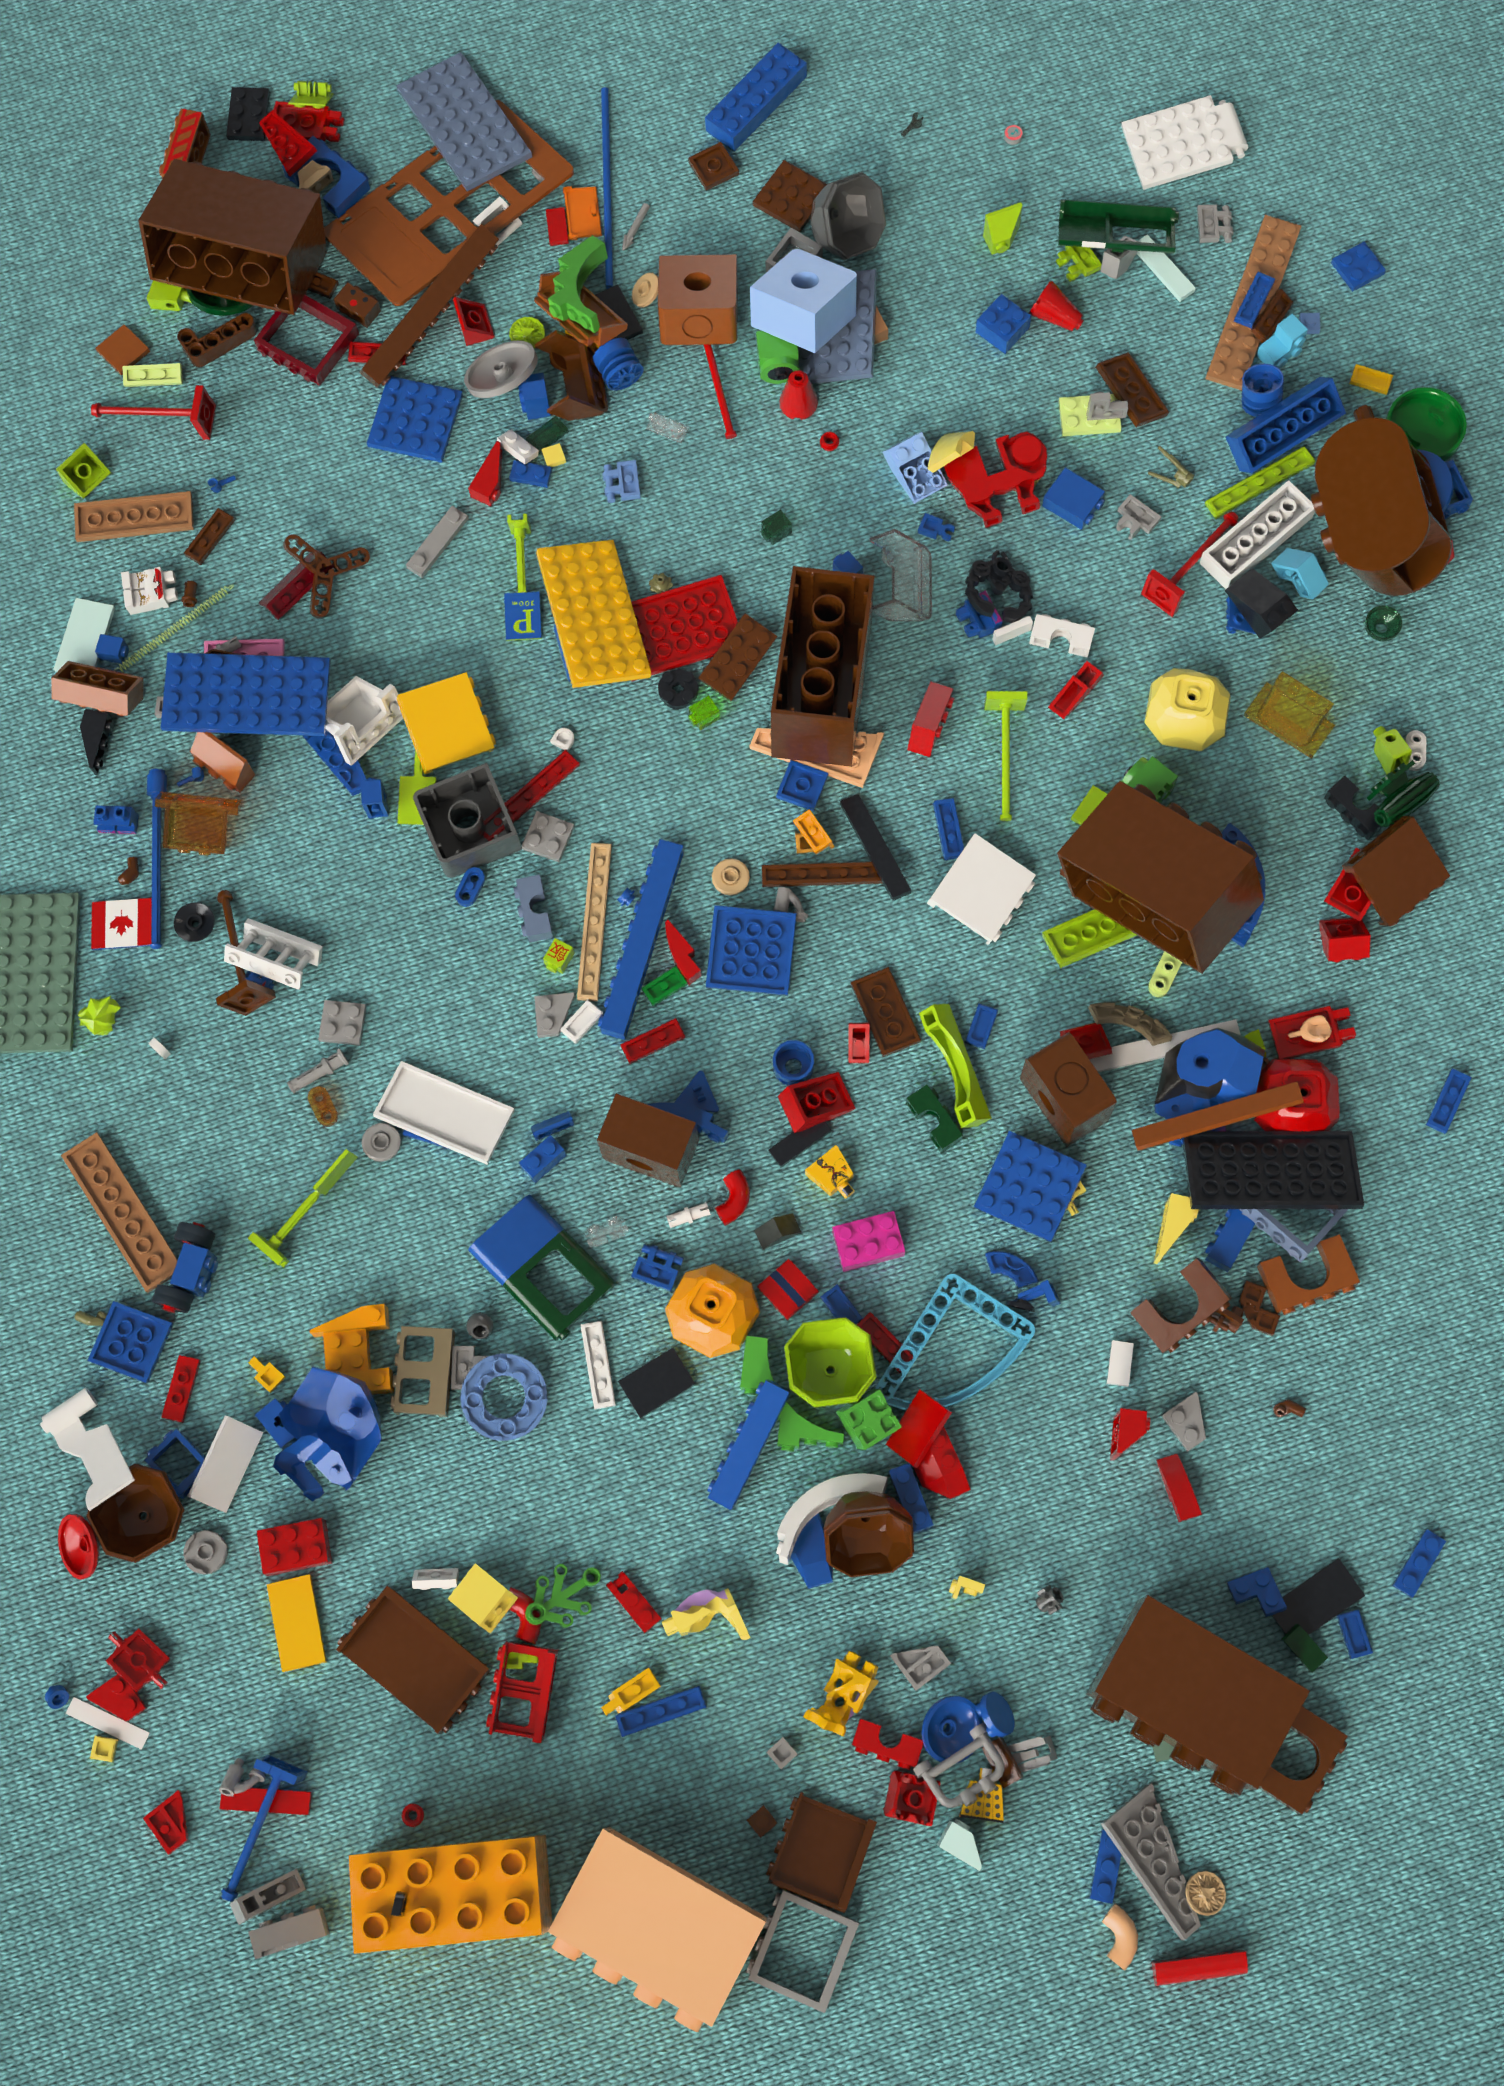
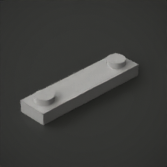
[406,506,469,578]

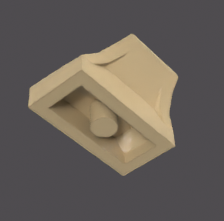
[298,160,334,193]

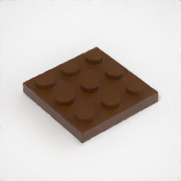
[753,160,827,232]

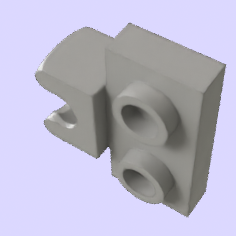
[1116,494,1161,540]
[451,1346,488,1390]

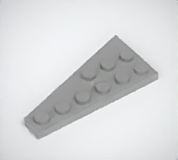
[1101,1783,1201,1940]

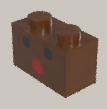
[334,282,381,328]

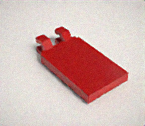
[273,101,345,142]
[1268,1006,1356,1059]

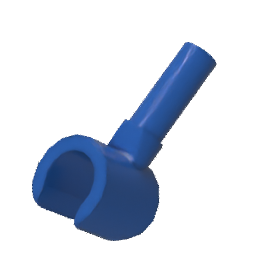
[207,475,236,493]
[177,767,204,787]

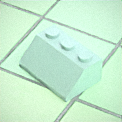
[936,1819,982,1871]

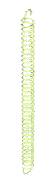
[114,585,234,672]

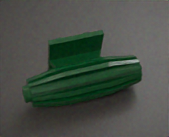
[1367,760,1440,827]

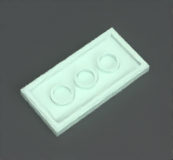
[54,598,115,672]

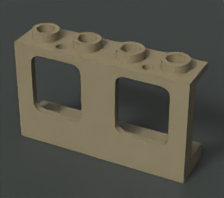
[391,1326,455,1418]

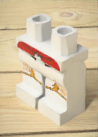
[121,567,179,615]

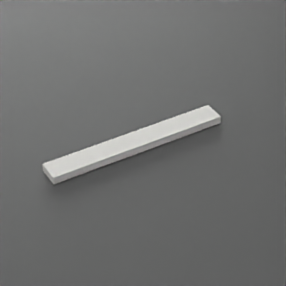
[1090,1019,1241,1072]

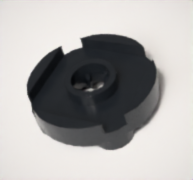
[658,669,698,709]

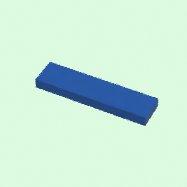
[615,1686,707,1737]

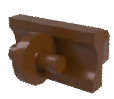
[1211,1306,1244,1333]

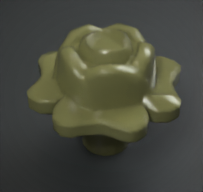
[649,573,673,594]

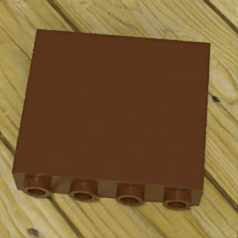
[1342,816,1450,926]
[766,1792,877,1913]

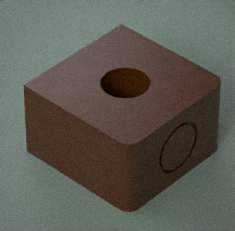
[1020,1032,1117,1147]
[597,1093,699,1187]

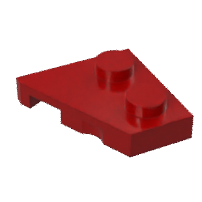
[86,1674,147,1722]
[143,1790,188,1855]

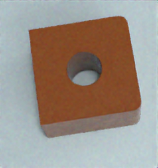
[658,254,738,345]

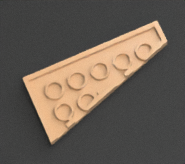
[750,728,884,788]

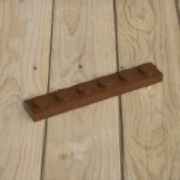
[762,862,883,887]

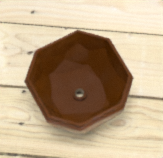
[86,1464,185,1563]
[824,1491,914,1577]

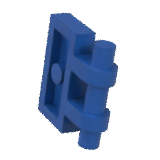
[631,1244,684,1292]

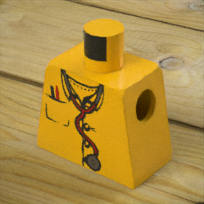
[805,1145,855,1199]

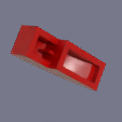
[1048,661,1104,720]
[665,920,702,986]
[1156,1454,1202,1522]

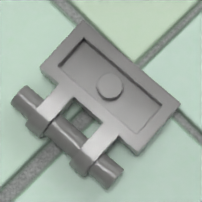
[1197,204,1233,243]

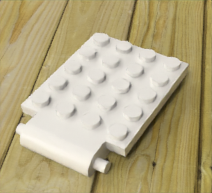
[1121,95,1248,190]

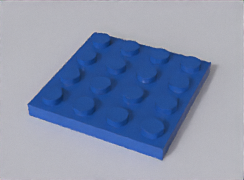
[367,376,463,463]
[706,905,797,996]
[974,1131,1087,1243]

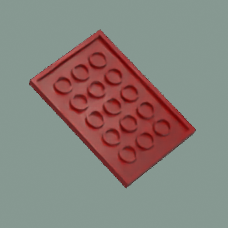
[631,575,738,681]

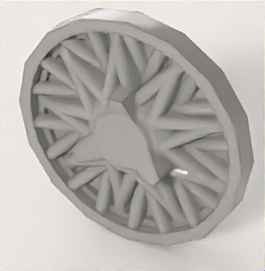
[362,1123,401,1162]

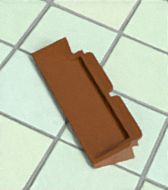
[534,271,628,347]

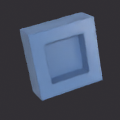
[1299,313,1320,334]

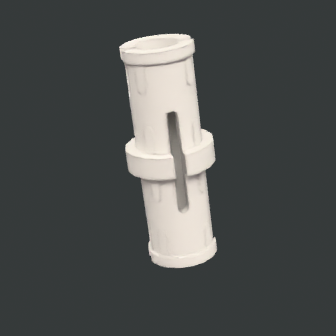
[666,1202,711,1228]

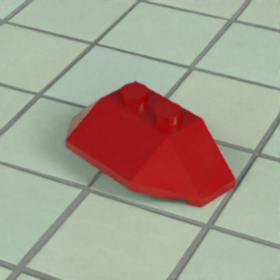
[913,1426,971,1499]

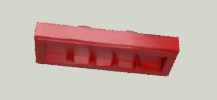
[161,1355,201,1423]

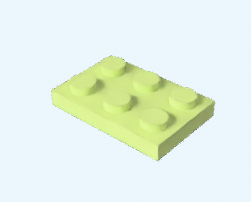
[1059,394,1121,436]

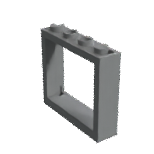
[746,1889,859,2013]

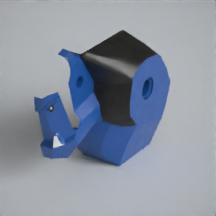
[1154,1028,1266,1147]

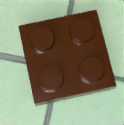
[688,142,739,191]

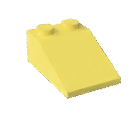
[1154,1193,1199,1264]

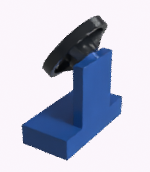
[1005,1280,1061,1312]

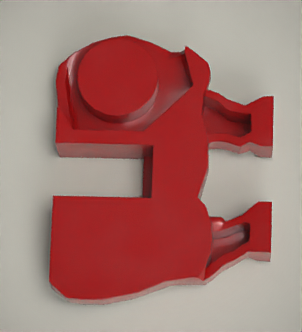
[944,432,1047,528]

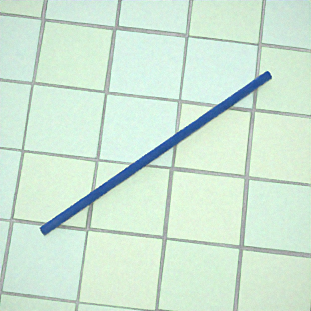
[601,87,613,289]

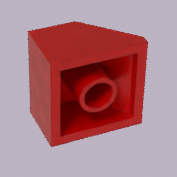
[1319,917,1371,962]

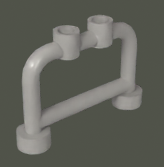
[913,1723,1004,1808]

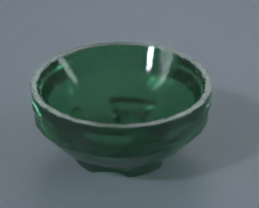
[1365,605,1402,642]

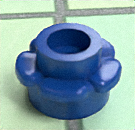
[617,888,635,906]

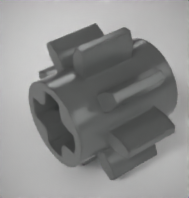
[1036,1585,1064,1615]

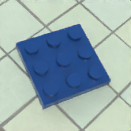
[87,1301,173,1384]

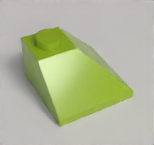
[983,202,1023,255]

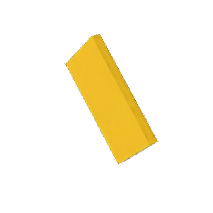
[267,1574,327,1672]

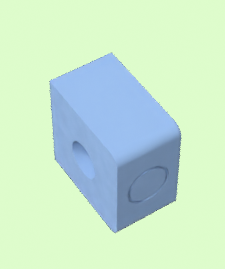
[750,249,857,353]

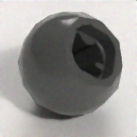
[466,1312,494,1339]

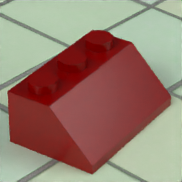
[1110,1408,1150,1461]

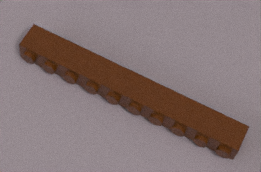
[359,223,499,388]

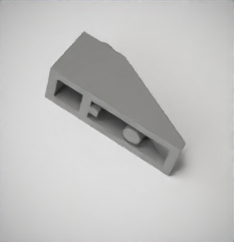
[230,1869,306,1925]

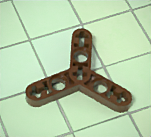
[283,534,370,618]

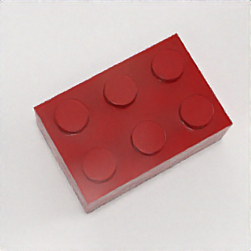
[257,1518,333,1576]

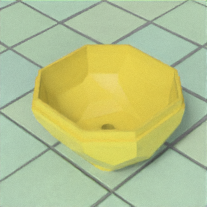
[1144,668,1231,751]

